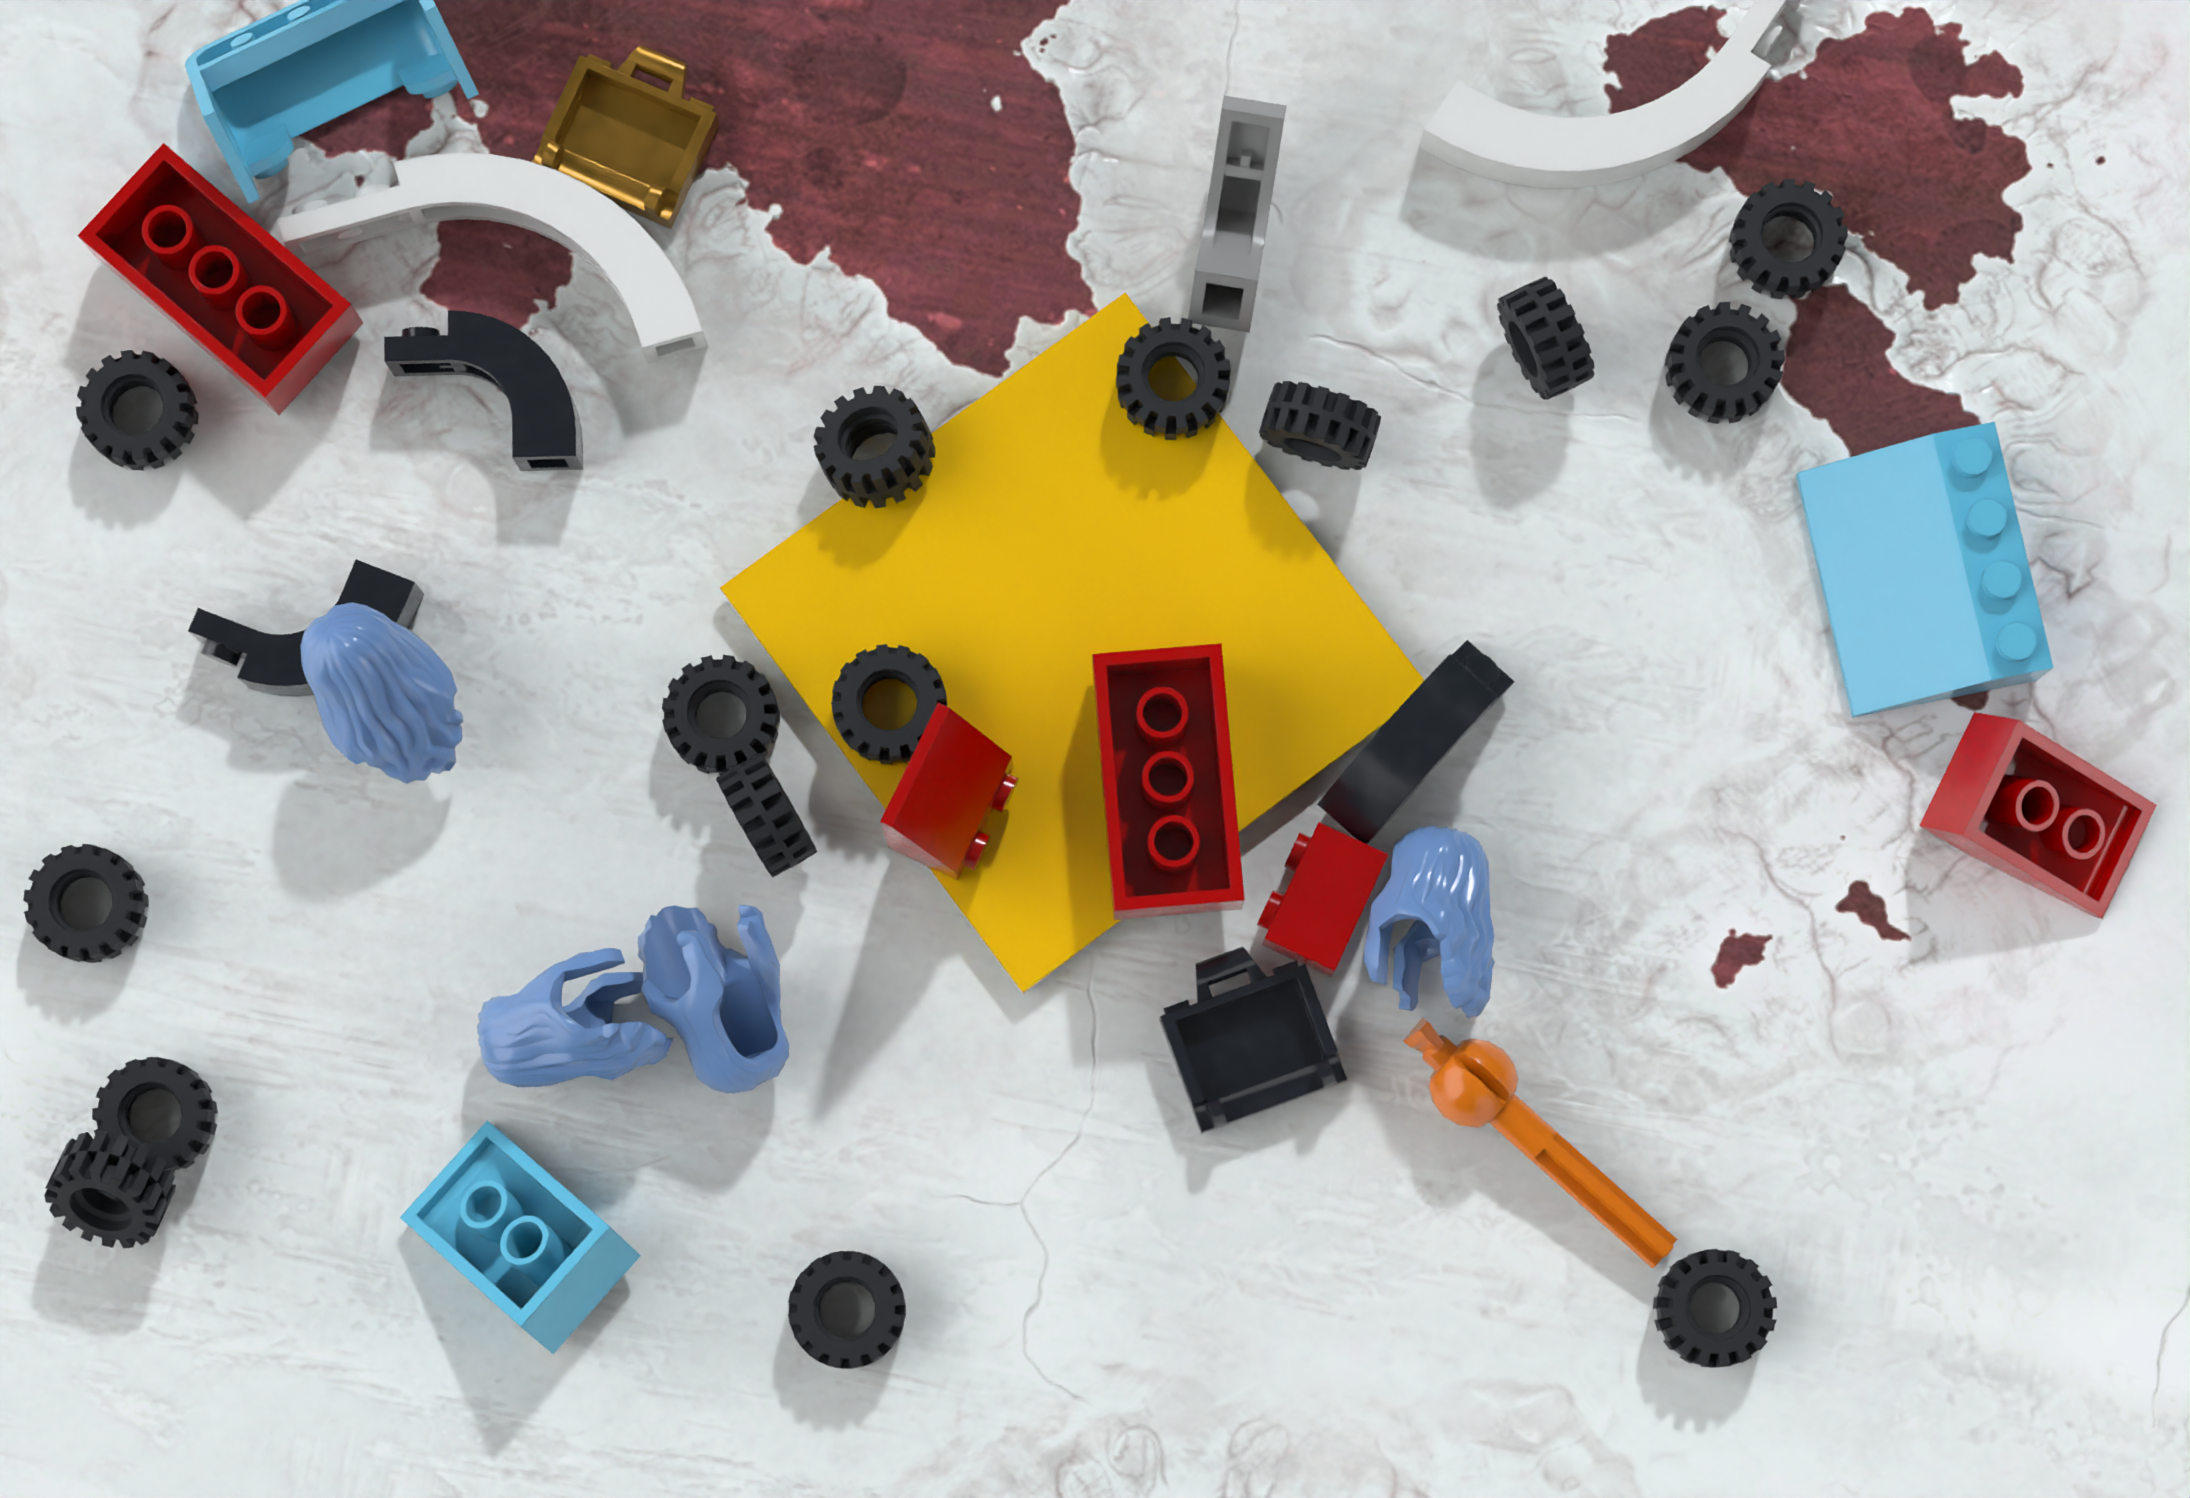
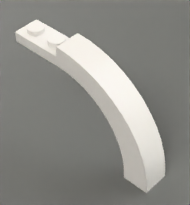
[1419,0,1804,189]
[277,153,708,363]

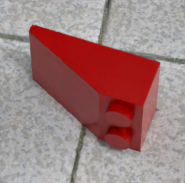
[880,703,1019,881]
[1919,712,2157,919]

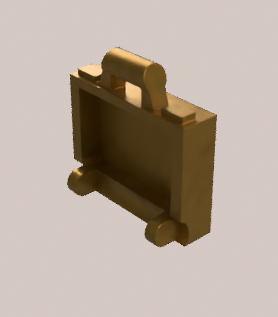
[532,45,720,229]

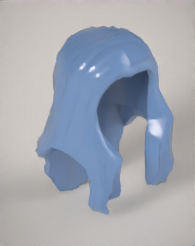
[300,602,463,784]
[1364,825,1495,1019]
[637,905,789,1094]
[477,948,673,1087]

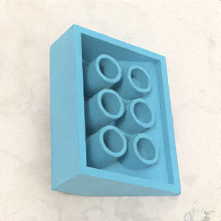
[1796,422,2054,718]

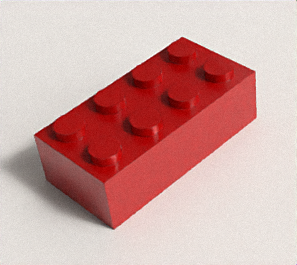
[77,143,364,415]
[1092,643,1245,920]

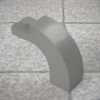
[1188,96,1287,333]

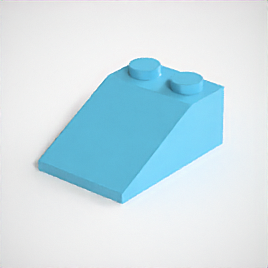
[400,1120,641,1354]

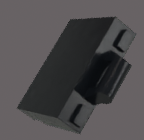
[1159,947,1347,1134]

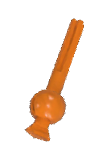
[1403,1018,1677,1268]

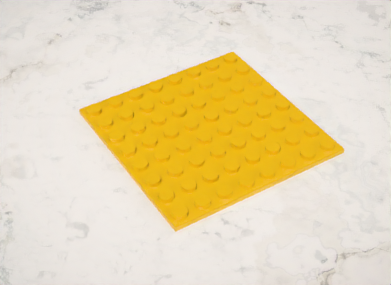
[720,292,1424,994]

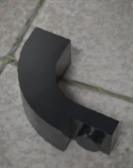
[384,310,583,471]
[188,559,424,697]
[1317,640,1515,844]

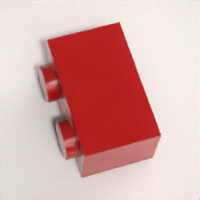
[1257,822,1389,977]

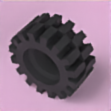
[1664,302,1785,424]
[1116,317,1231,440]
[662,655,780,776]
[44,1131,176,1248]
[1653,1249,1777,1368]

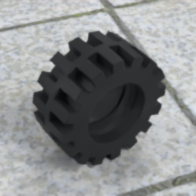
[1729,179,1848,300]
[1497,277,1595,400]
[76,350,199,471]
[1259,381,1382,470]
[813,386,936,508]
[831,644,947,765]
[716,753,817,878]
[23,844,149,963]
[92,1057,218,1173]
[788,1251,906,1369]

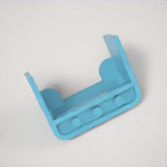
[185,0,479,204]

